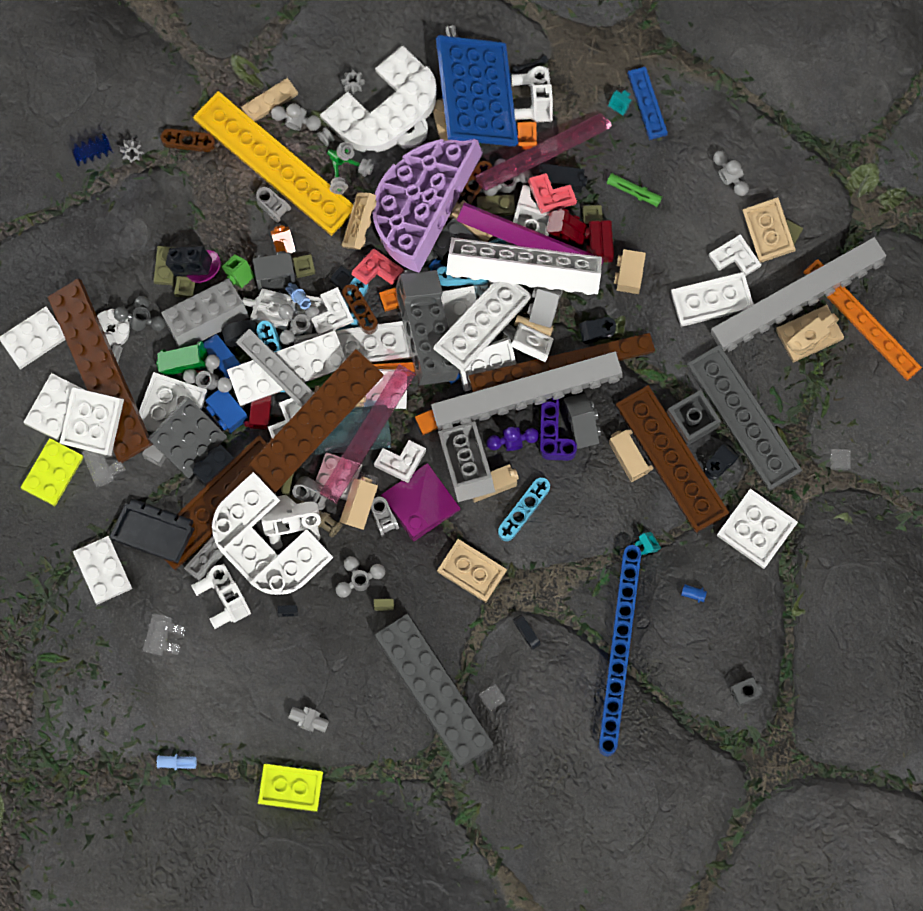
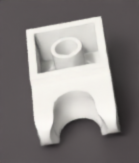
[507,185,555,246]

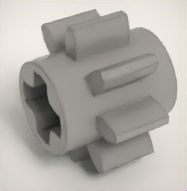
[341,70,365,94]
[120,138,143,163]

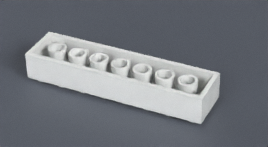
[446,237,602,295]

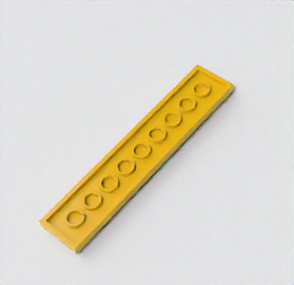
[193,91,353,236]

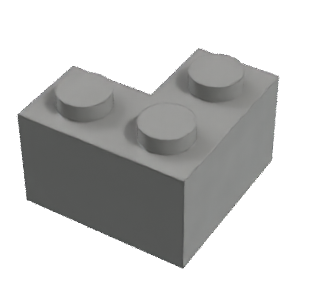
[527,286,563,328]

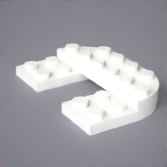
[320,46,437,152]
[212,472,333,595]

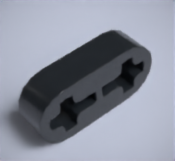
[513,614,541,650]

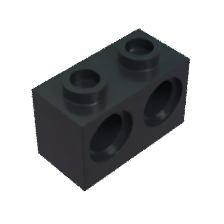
[165,246,212,276]

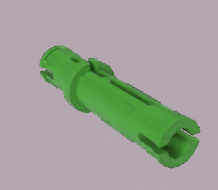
[607,173,662,207]

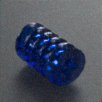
[72,133,113,167]

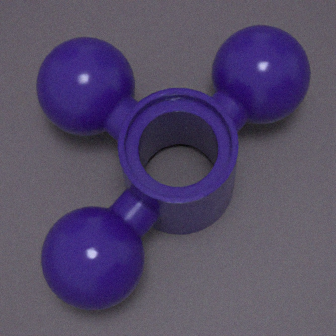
[486,427,539,451]

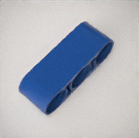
[203,334,241,387]

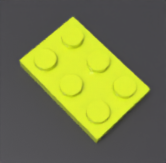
[21,438,84,506]
[258,764,323,812]

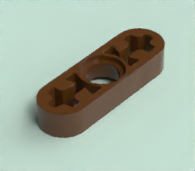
[161,129,215,152]
[457,161,493,205]
[342,284,378,334]

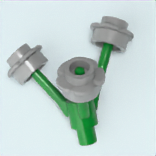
[327,142,374,194]

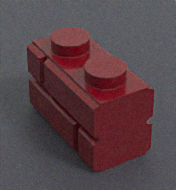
[547,208,586,246]
[585,220,614,262]

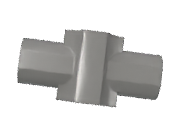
[288,707,329,733]

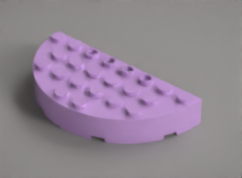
[373,139,482,273]

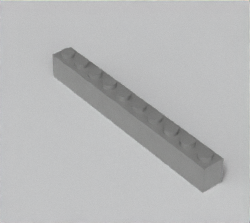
[711,237,886,352]
[431,352,623,430]

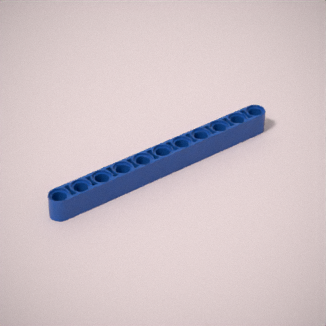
[599,545,641,756]

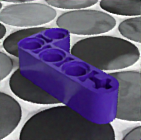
[540,398,577,461]

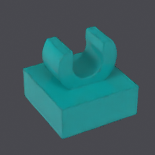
[608,90,632,116]
[635,532,661,555]

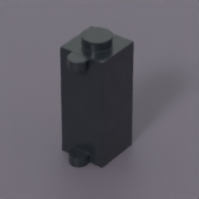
[539,163,587,193]

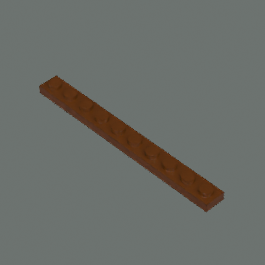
[468,333,655,393]

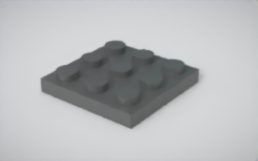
[148,397,227,479]

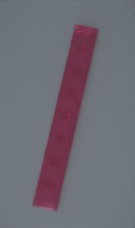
[475,113,611,191]
[320,364,416,504]

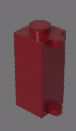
[244,395,272,430]

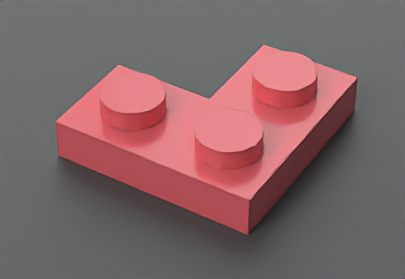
[528,173,577,214]
[351,249,404,285]

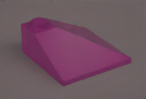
[380,463,461,542]

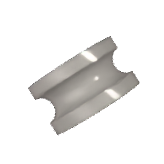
[317,127,335,146]

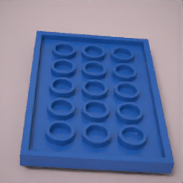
[436,35,518,146]

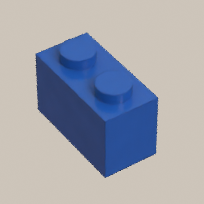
[205,390,248,434]

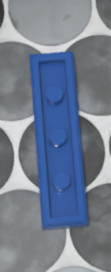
[628,66,667,140]

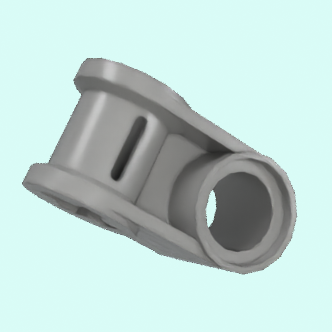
[256,187,291,222]
[292,476,332,510]
[371,497,399,536]

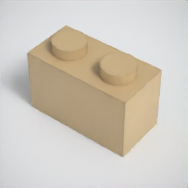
[614,249,646,294]

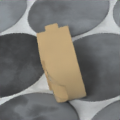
[787,313,839,355]

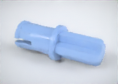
[286,283,311,309]
[157,754,197,770]

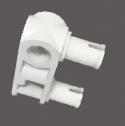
[511,66,553,122]
[261,495,321,550]
[191,564,251,629]

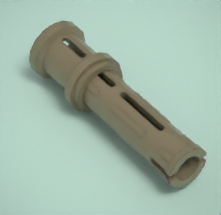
[290,494,342,538]

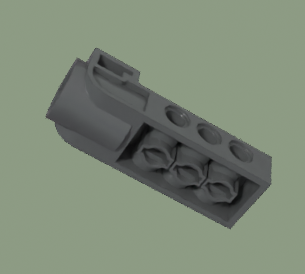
[396,268,460,385]

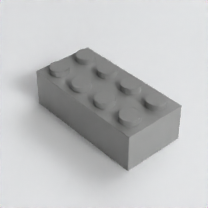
[161,279,249,348]
[438,421,495,502]

